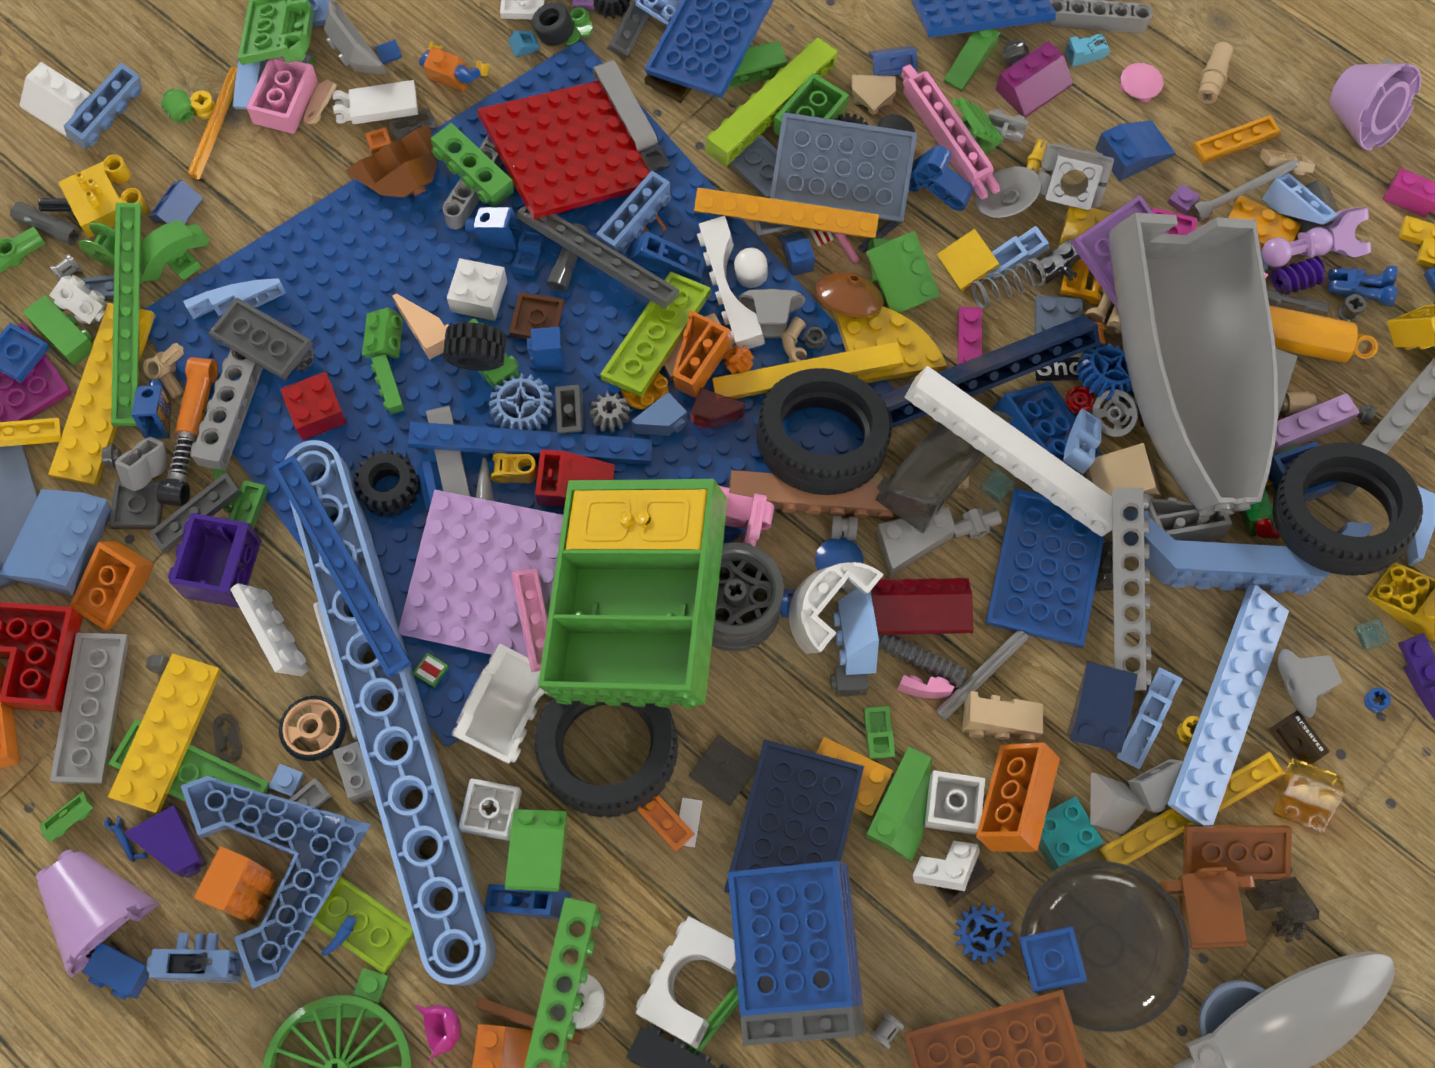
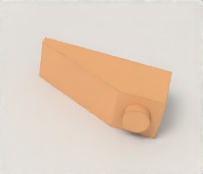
[393,294,449,360]

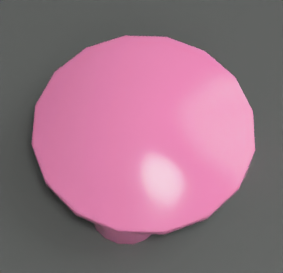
[1120,63,1164,103]

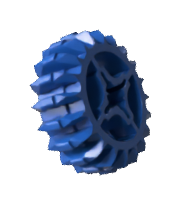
[1076,342,1133,401]

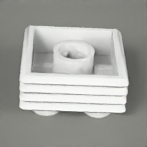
[458,779,522,841]

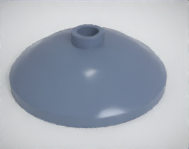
[1198,980,1265,1037]

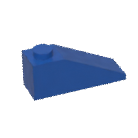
[630,231,705,280]
[484,884,571,920]

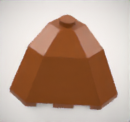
[346,125,437,197]

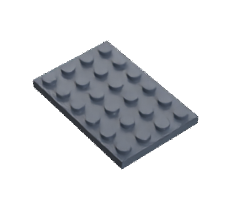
[770,112,917,224]

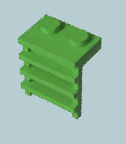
[951,97,1004,155]

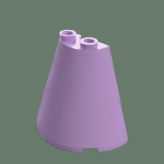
[36,849,159,977]

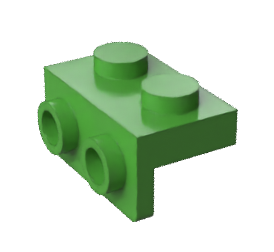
[362,307,403,359]

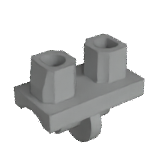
[988,109,1028,143]

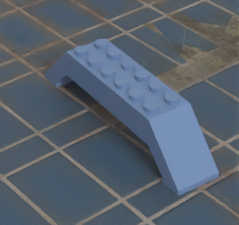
[1123,510,1373,595]

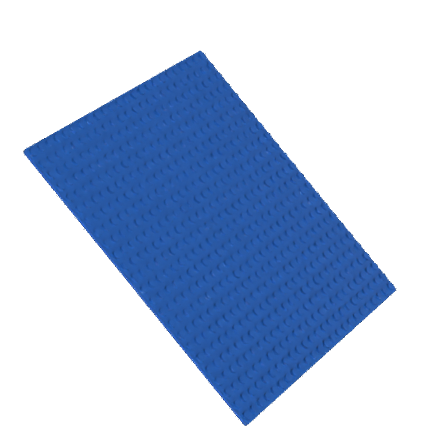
[144,40,895,746]

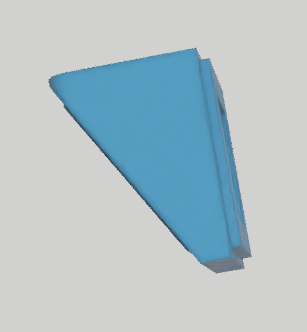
[509,31,540,57]

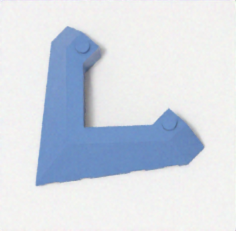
[181,776,371,989]

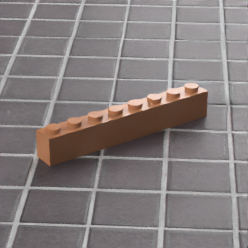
[729,470,925,520]

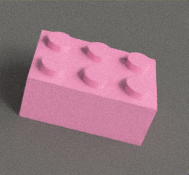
[246,57,318,134]

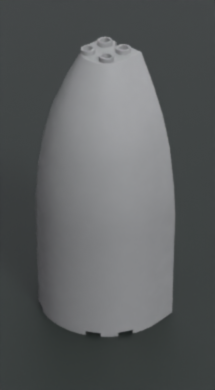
[1108,213,1278,517]

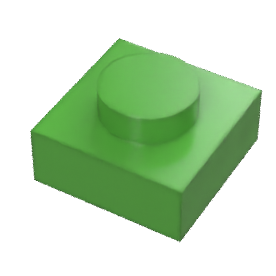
[353,968,390,1003]

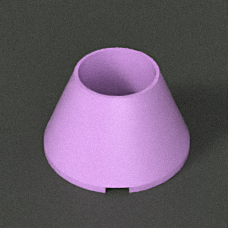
[1330,63,1421,150]

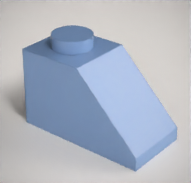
[632,392,687,436]

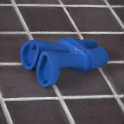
[1327,265,1398,307]

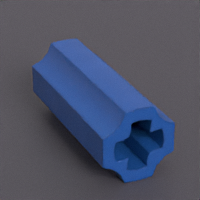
[417,461,443,513]

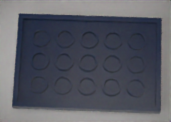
[724,739,864,894]

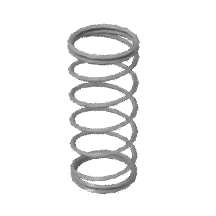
[971,258,1046,309]

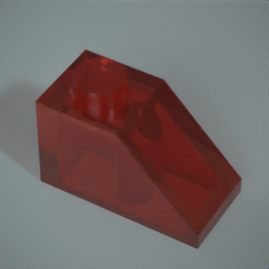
[691,388,746,430]

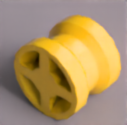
[190,90,215,119]

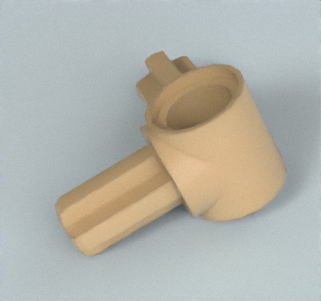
[143,343,184,399]

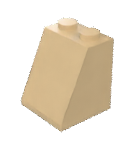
[1085,443,1163,499]

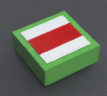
[413,653,449,688]

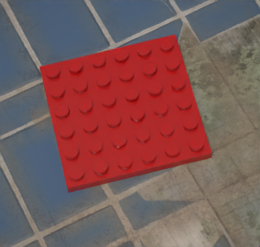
[477,80,651,219]

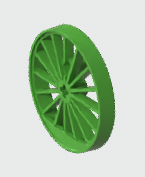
[262,995,412,1068]

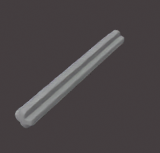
[936,630,1028,720]

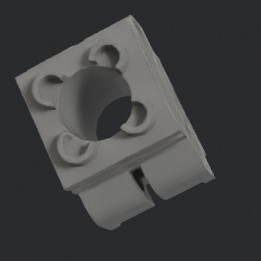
[1038,143,1114,210]

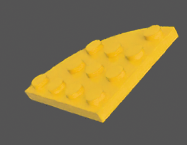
[832,306,947,383]

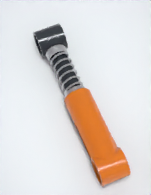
[156,357,218,506]

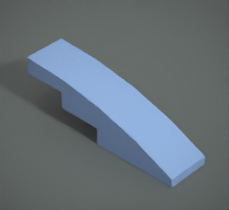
[233,60,267,110]
[183,278,286,319]
[1116,667,1182,770]

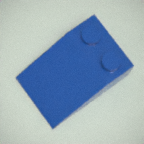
[1095,120,1175,182]

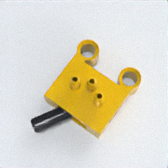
[38,154,149,238]

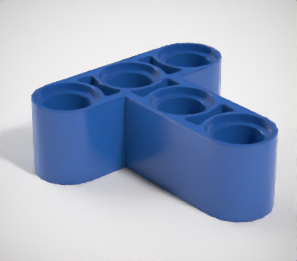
[908,146,974,211]

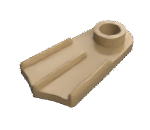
[304,79,337,124]

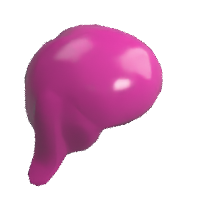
[415,1005,461,1063]

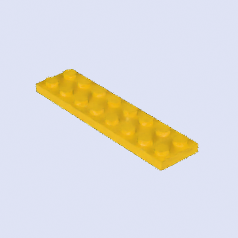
[48,303,155,487]

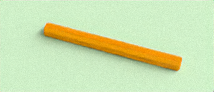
[187,67,237,180]

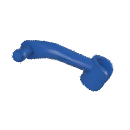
[104,816,148,862]

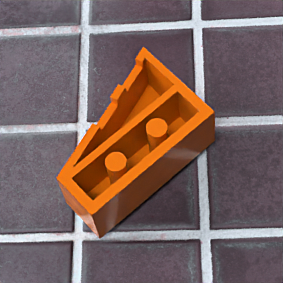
[672,310,732,399]

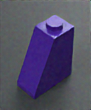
[125,805,207,878]

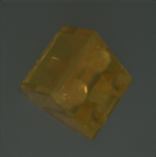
[1273,758,1345,833]

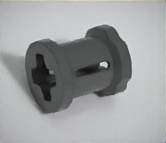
[1337,294,1366,322]

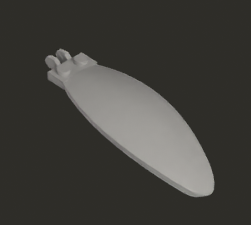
[1174,951,1395,1068]

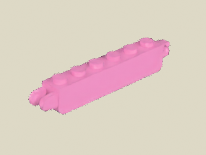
[901,65,1000,200]

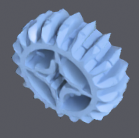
[489,373,554,431]

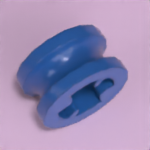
[1364,688,1391,713]

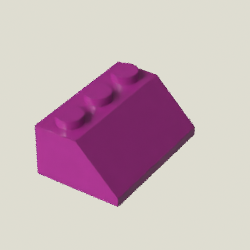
[995,41,1073,118]

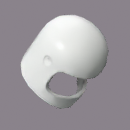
[734,248,768,288]

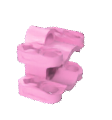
[719,486,775,547]

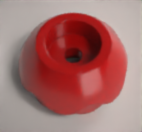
[1065,386,1094,414]

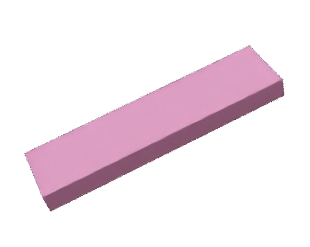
[511,568,548,672]

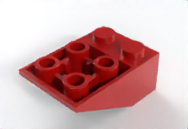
[535,449,615,507]

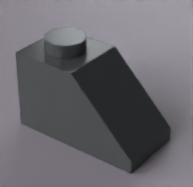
[555,385,585,434]

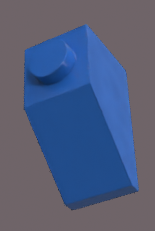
[779,231,815,276]

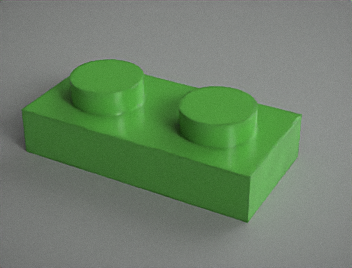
[229,480,269,529]
[39,791,93,842]

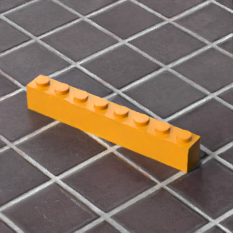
[694,188,879,239]

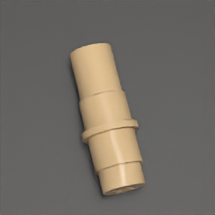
[1197,42,1233,104]

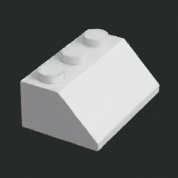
[19,62,91,140]

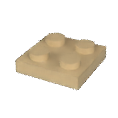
[1260,149,1315,175]

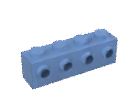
[64,63,142,150]
[596,171,671,255]

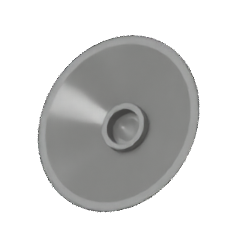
[975,166,1041,218]

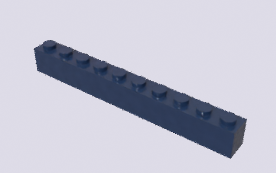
[880,315,1101,428]

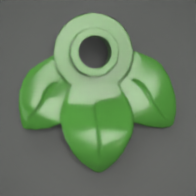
[564,7,593,45]

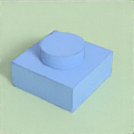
[268,764,305,797]

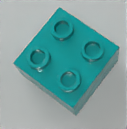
[1038,796,1104,872]

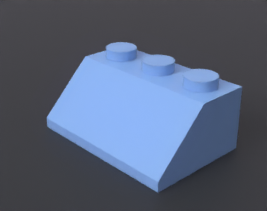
[833,588,879,675]

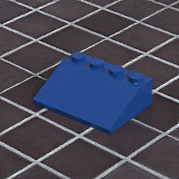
[990,381,1103,471]

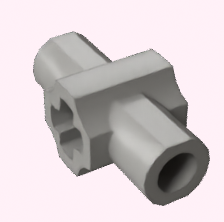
[954,508,1002,539]

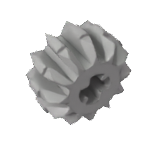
[590,391,630,433]

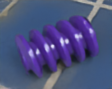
[1271,256,1325,295]

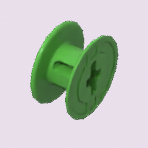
[79,222,115,268]

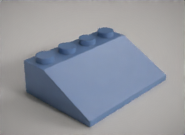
[0,489,111,597]

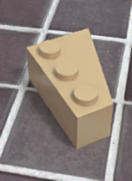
[962,691,1043,742]

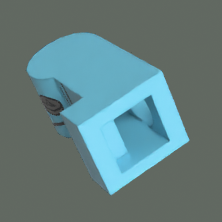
[1065,34,1110,67]

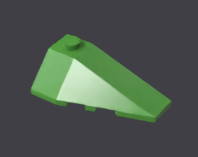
[865,746,932,862]

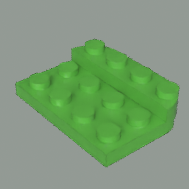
[238,0,314,65]

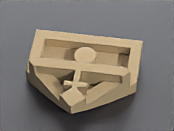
[851,75,896,115]

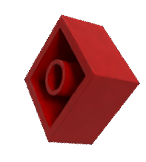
[280,372,347,441]

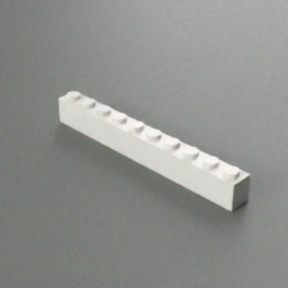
[904,366,1112,537]

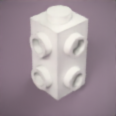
[49,275,108,324]

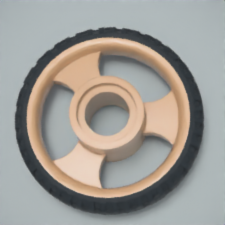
[279,696,346,762]

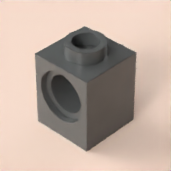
[830,666,868,697]

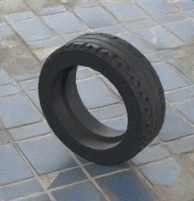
[756,368,892,495]
[1272,442,1423,576]
[534,698,678,817]

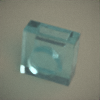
[980,468,1015,503]
[1354,618,1391,651]

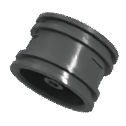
[712,542,784,652]

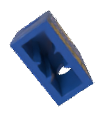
[131,379,171,439]

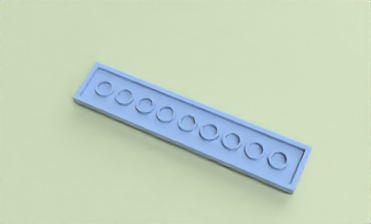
[1168,585,1289,826]

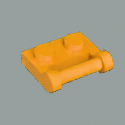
[1059,258,1101,305]

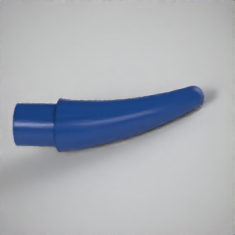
[321,915,357,956]

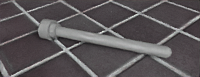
[1193,159,1299,221]

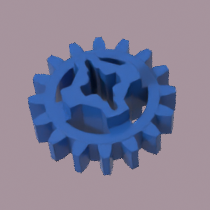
[953,904,1013,964]

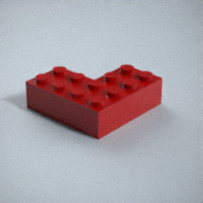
[0,602,83,713]

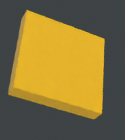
[936,229,1000,292]

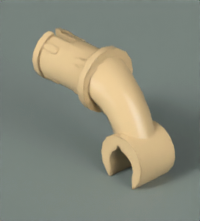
[780,317,807,363]

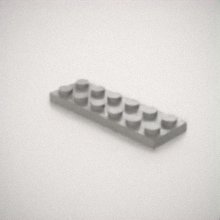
[50,633,130,785]

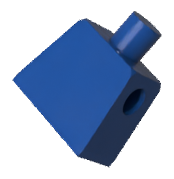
[465,208,523,251]

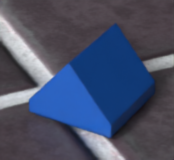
[374,39,402,65]

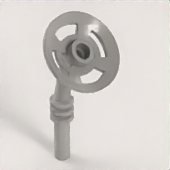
[1092,390,1138,437]

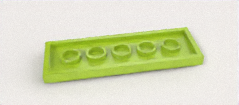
[600,272,711,397]

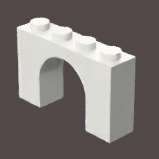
[636,916,737,1049]

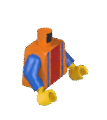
[419,42,489,92]

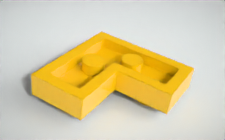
[1398,215,1435,268]

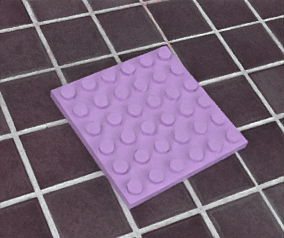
[398,489,563,658]

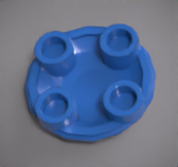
[815,538,864,570]

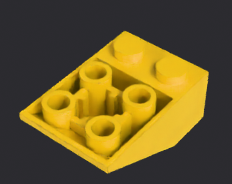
[1367,562,1435,642]

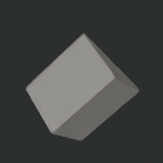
[1090,773,1147,835]

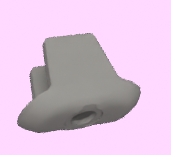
[738,289,805,338]
[1277,649,1342,718]

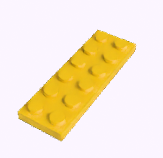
[108,653,222,814]

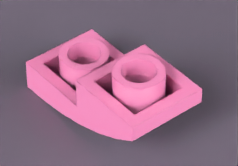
[897,675,954,699]

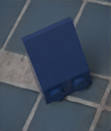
[1067,661,1138,753]

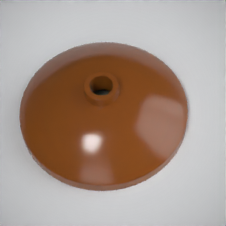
[815,272,884,318]

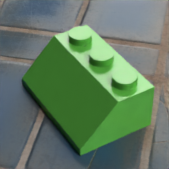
[866,231,941,313]

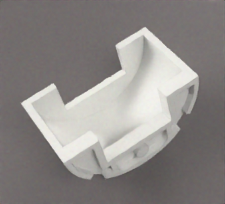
[789,562,884,654]
[452,644,547,764]

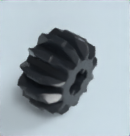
[594,0,630,20]

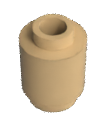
[1280,391,1317,416]

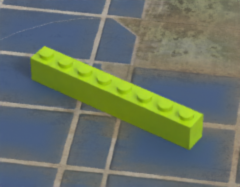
[705,37,838,167]

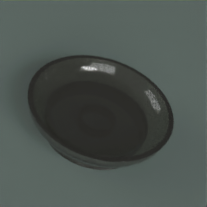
[1020,861,1190,1032]

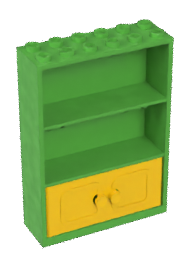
[538,479,728,708]

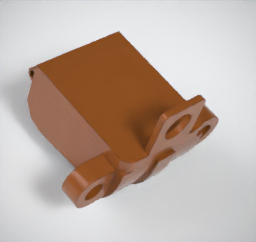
[1159,867,1256,949]

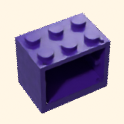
[168,513,262,608]

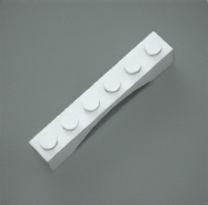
[697,216,765,349]

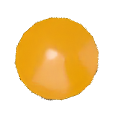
[621,373,668,409]

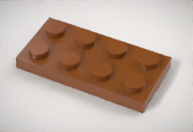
[1183,825,1292,879]

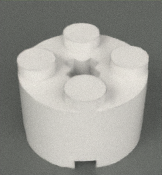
[552,974,606,1030]

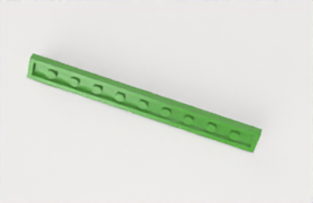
[111,203,142,426]

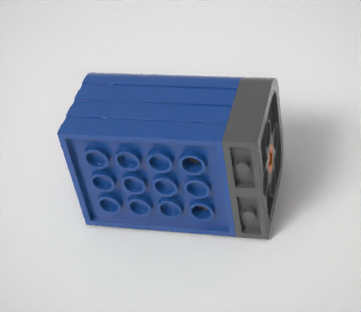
[728,861,866,1046]

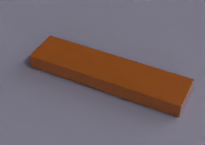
[476,997,584,1045]

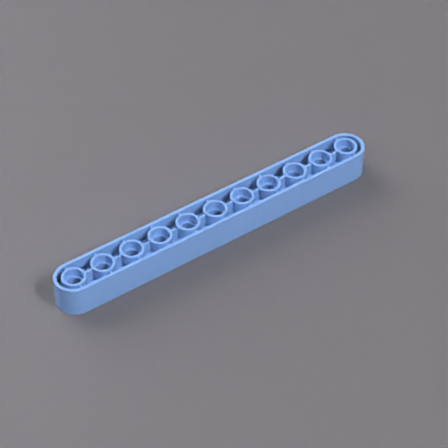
[284,440,496,986]

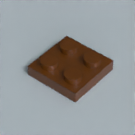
[509,292,565,340]

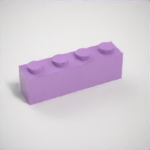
[1273,393,1360,455]

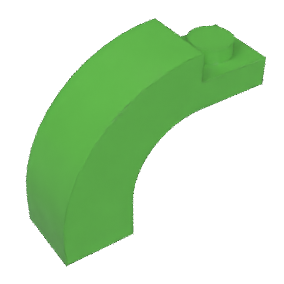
[140,220,210,283]

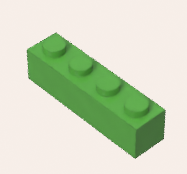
[371,354,404,415]

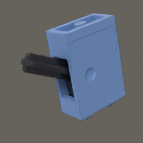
[147,932,243,983]

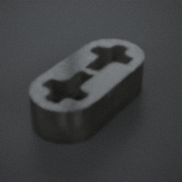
[213,714,243,763]

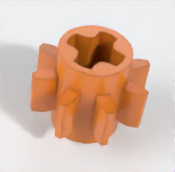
[724,345,754,374]

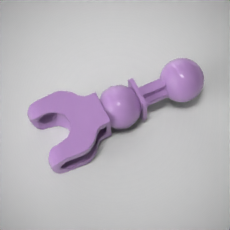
[1261,207,1372,267]

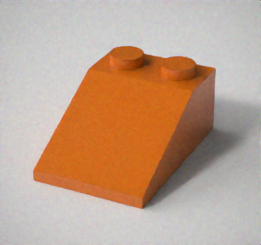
[69,541,155,631]

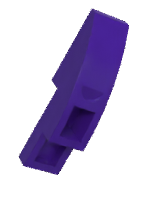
[1398,633,1435,720]

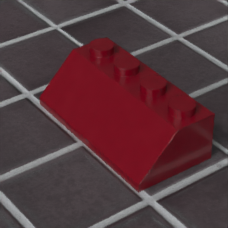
[871,578,974,635]

